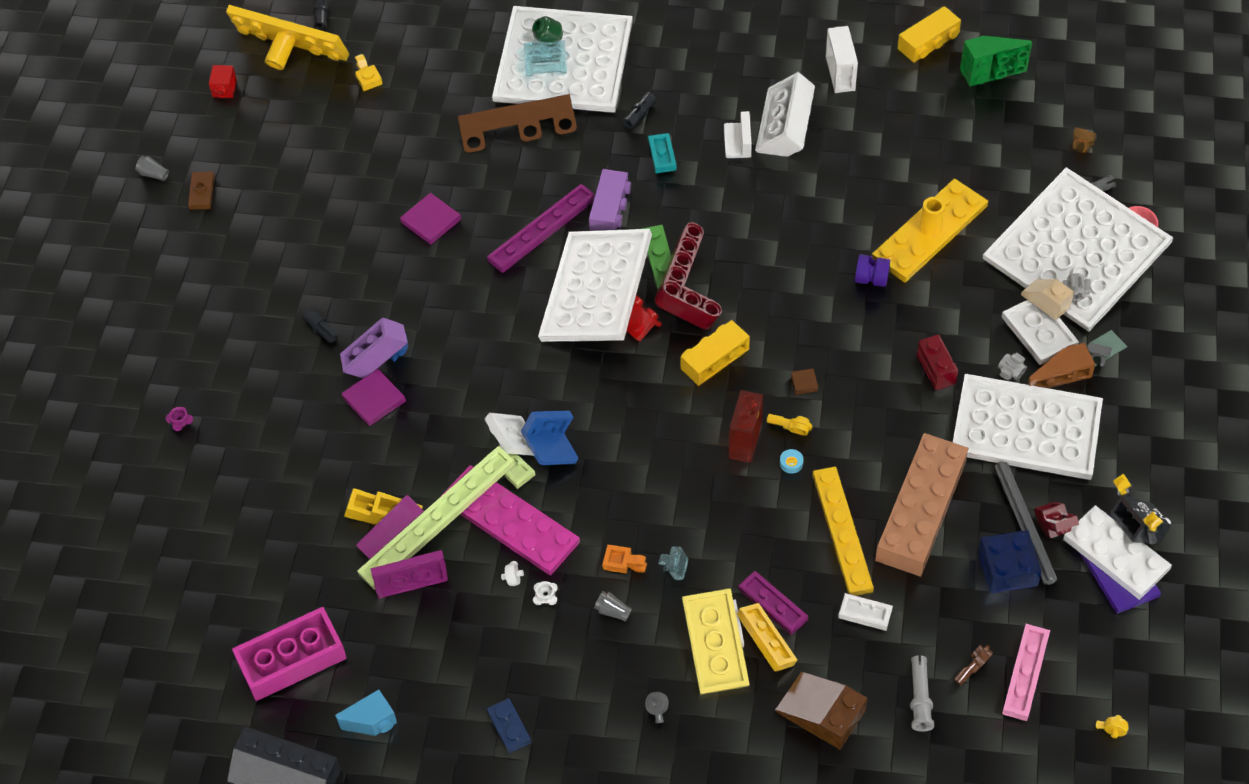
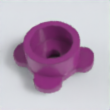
[166,407,193,431]

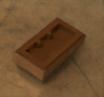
[188,171,215,210]

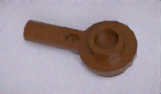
[954,644,993,686]

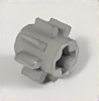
[1063,273,1091,301]
[998,353,1027,381]

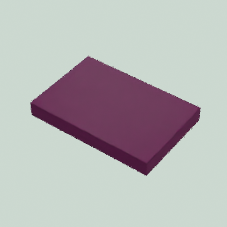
[370,550,448,598]

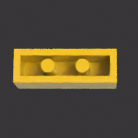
[897,6,961,63]
[681,320,750,386]

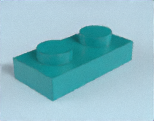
[648,133,676,173]

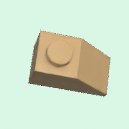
[1021,279,1074,320]

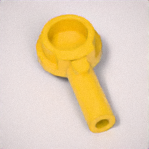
[767,414,813,435]

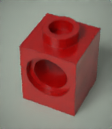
[209,65,237,98]

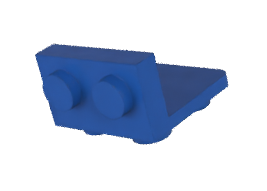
[521,411,578,465]

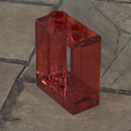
[729,390,763,463]

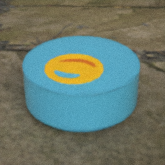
[780,449,803,473]

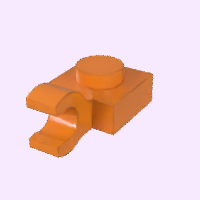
[602,545,647,573]

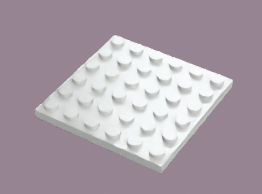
[492,6,632,113]
[983,167,1173,332]

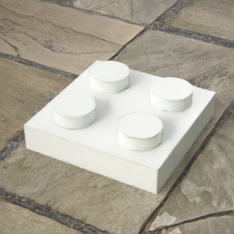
[484,413,534,456]

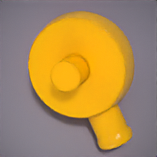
[1096,715,1129,738]

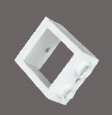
[826,26,858,93]

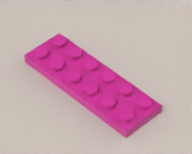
[443,465,580,576]

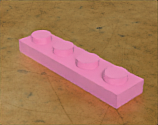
[1002,624,1050,721]

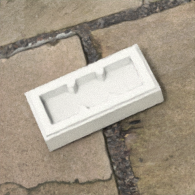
[839,593,893,631]

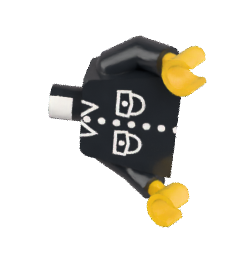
[1110,474,1171,545]

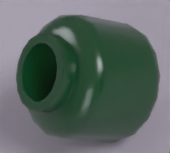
[532,16,563,46]

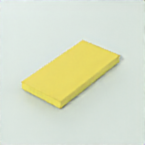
[682,588,750,695]

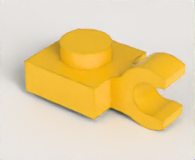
[355,54,383,91]

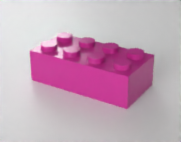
[232,607,347,701]

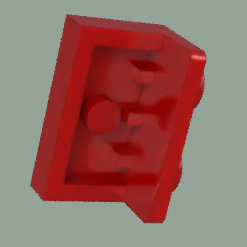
[627,295,662,341]

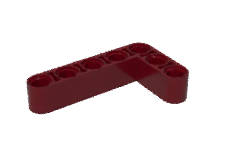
[655,223,722,329]

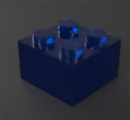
[978,530,1042,593]

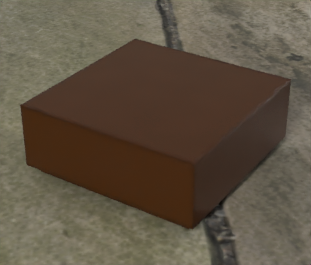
[791,369,818,395]

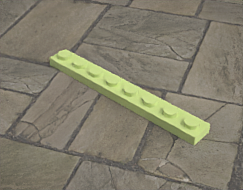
[357,446,515,590]

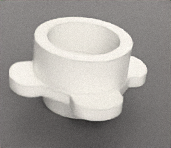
[533,581,558,605]

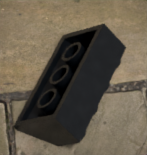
[227,727,341,784]

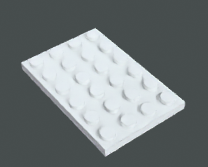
[538,229,652,342]
[953,374,1103,480]

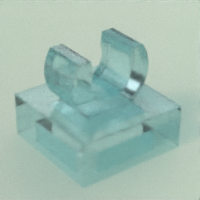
[659,547,689,580]

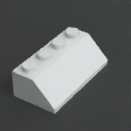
[755,72,815,157]

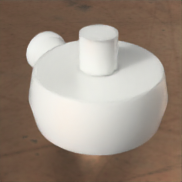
[501,561,524,586]

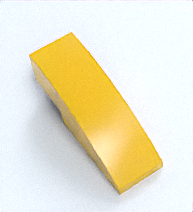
[344,488,423,524]

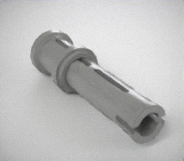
[910,656,934,732]

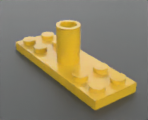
[226,5,349,70]
[872,178,988,283]

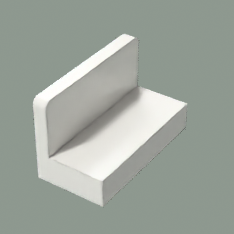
[724,112,751,158]

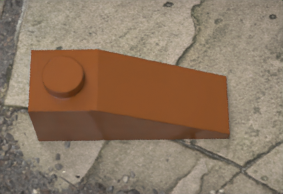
[1028,343,1095,388]

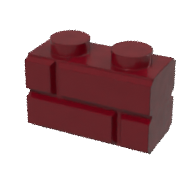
[916,335,958,390]

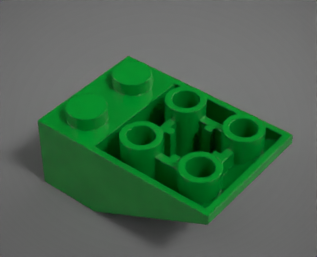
[960,36,1032,86]

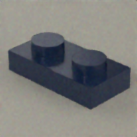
[487,698,531,754]

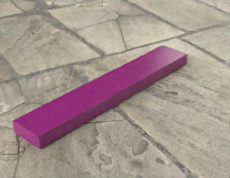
[487,184,595,273]

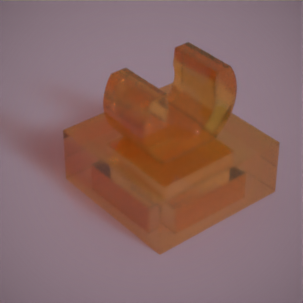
[1073,127,1097,153]

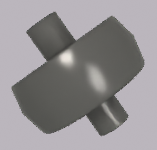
[645,691,669,723]

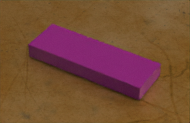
[356,495,424,559]
[738,571,808,635]

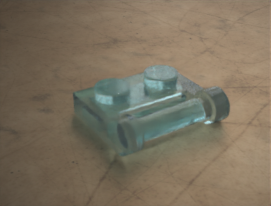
[524,40,567,76]

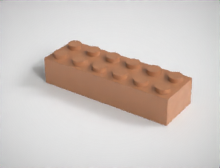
[875,433,969,577]

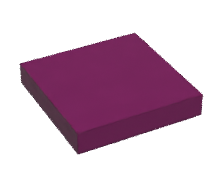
[400,193,461,245]
[341,369,406,426]

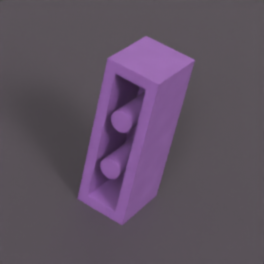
[589,169,631,231]
[340,317,407,379]

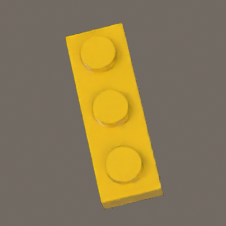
[736,603,797,671]

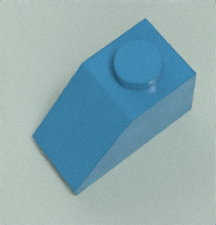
[335,690,397,736]

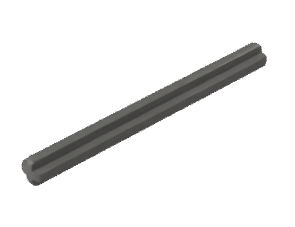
[995,461,1057,585]

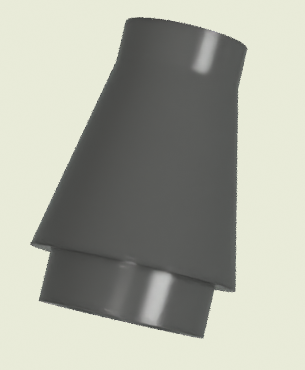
[135,156,169,181]
[594,591,632,622]

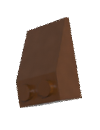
[775,672,868,750]

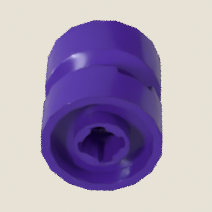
[855,254,891,287]

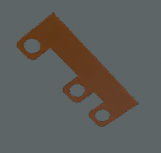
[458,94,577,153]

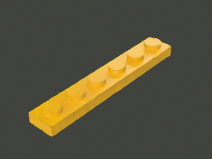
[813,467,874,596]

